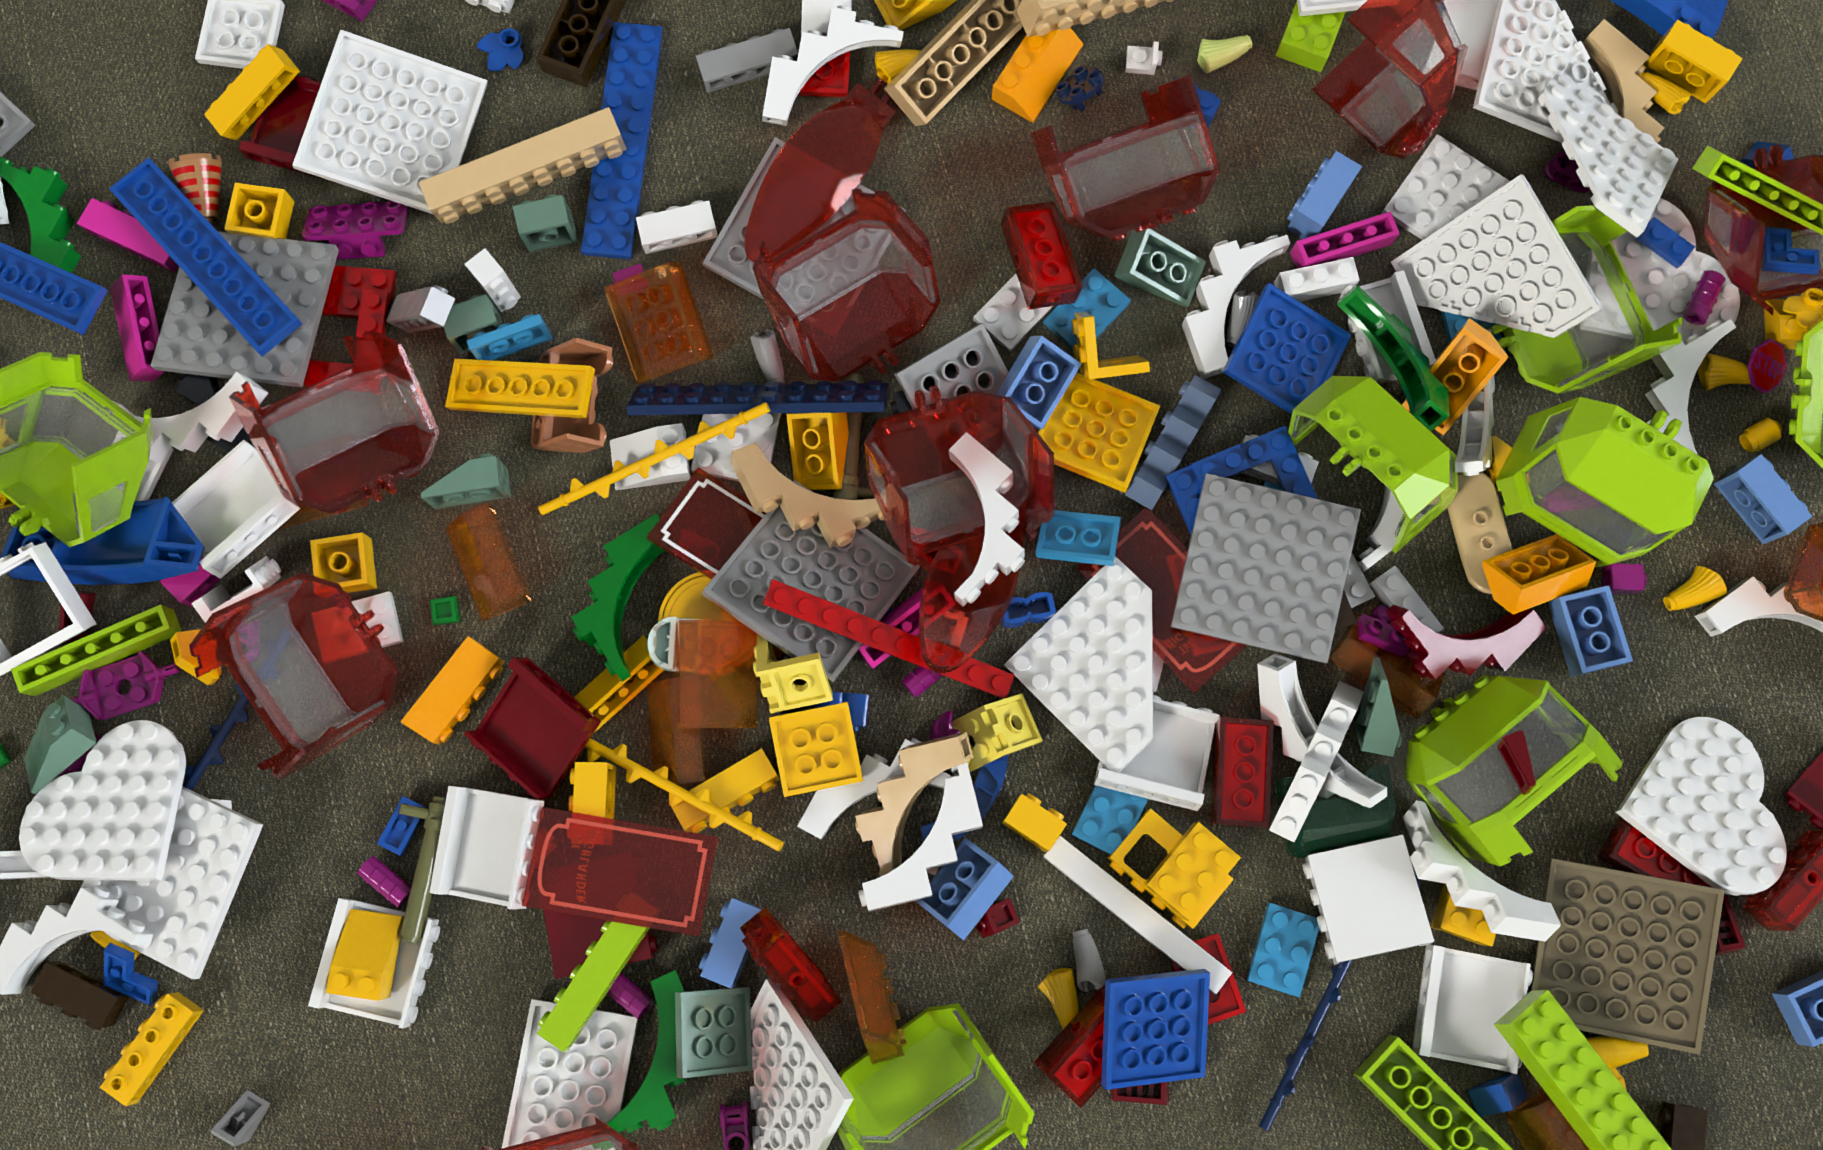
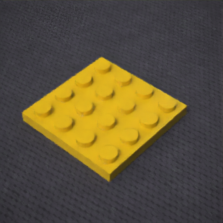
[1030,373,1160,493]

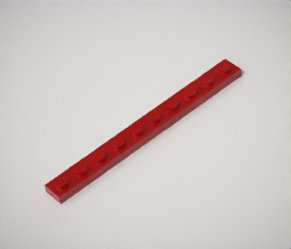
[762,579,1015,699]

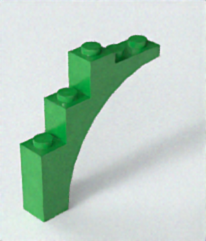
[0,157,81,273]
[1337,284,1450,432]
[571,513,676,682]
[590,970,686,1146]

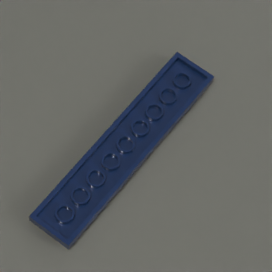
[626,380,889,415]

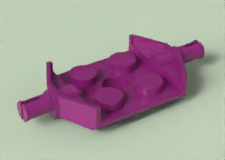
[69,652,180,721]

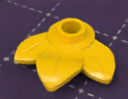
[1782,288,1823,329]

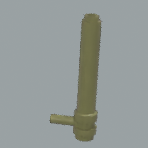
[832,373,884,500]
[398,796,446,944]

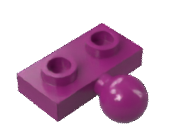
[1357,606,1409,657]

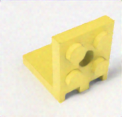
[753,634,833,713]
[952,693,1043,772]

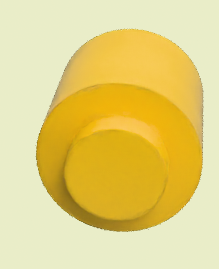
[1739,418,1782,453]

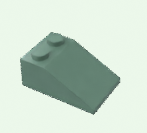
[1114,227,1206,307]
[421,453,511,509]
[1354,657,1402,757]
[24,696,96,794]

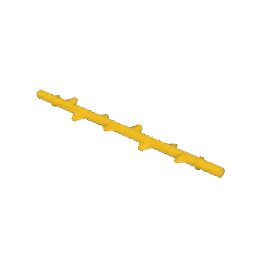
[538,402,770,515]
[585,738,784,852]

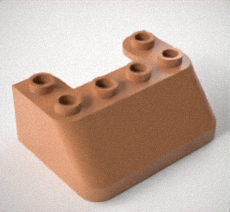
[531,338,613,453]

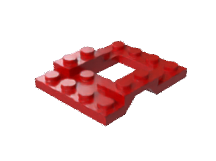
[303,266,397,393]

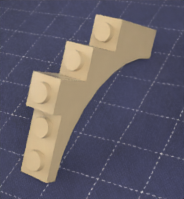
[1582,19,1664,143]
[730,442,898,548]
[855,732,974,877]

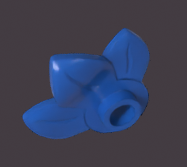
[477,28,524,72]

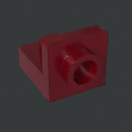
[975,898,1020,938]

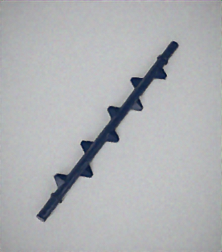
[182,588,320,791]
[1259,960,1353,1132]

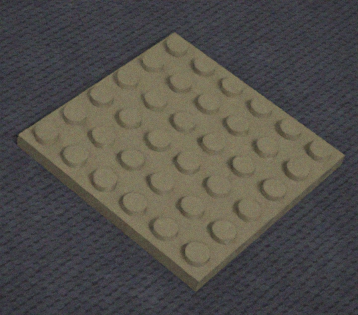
[1530,858,1725,1055]

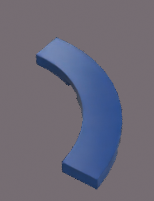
[920,755,1008,842]

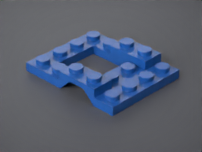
[1165,426,1318,535]

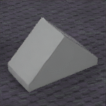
[211,1090,270,1147]

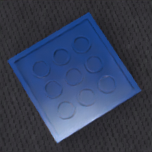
[1222,283,1351,419]
[1101,969,1210,1090]

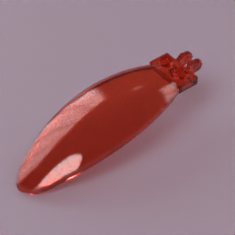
[744,79,897,263]
[919,478,1032,673]

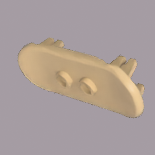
[1448,472,1513,594]

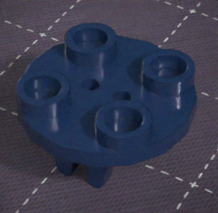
[1055,65,1104,112]

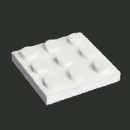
[195,0,285,69]
[691,413,782,482]

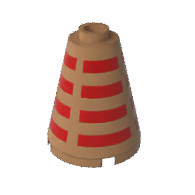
[168,153,222,225]

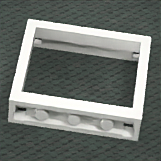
[0,542,97,676]

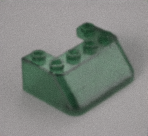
[1274,764,1396,858]

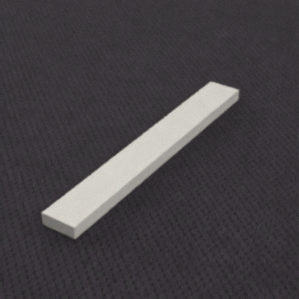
[1043,836,1232,995]

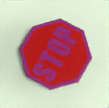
[1747,339,1787,394]

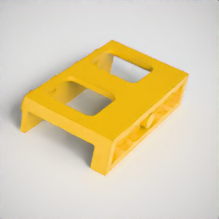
[1107,808,1233,929]

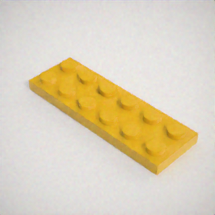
[445,359,595,418]

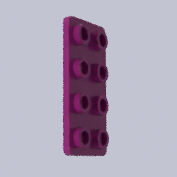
[302,201,409,260]

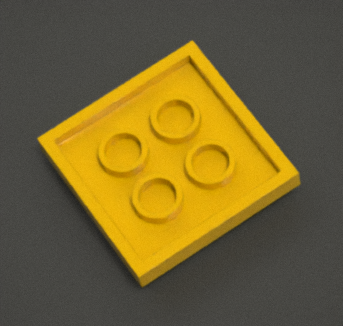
[769,702,863,797]

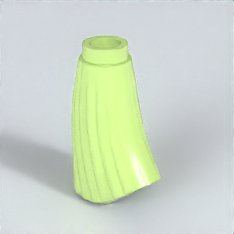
[1197,35,1252,74]

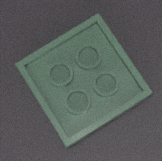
[675,987,752,1078]

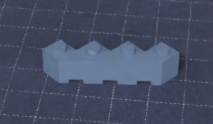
[1125,375,1222,510]

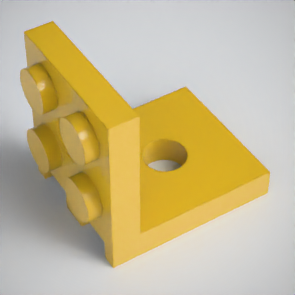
[1071,311,1150,379]

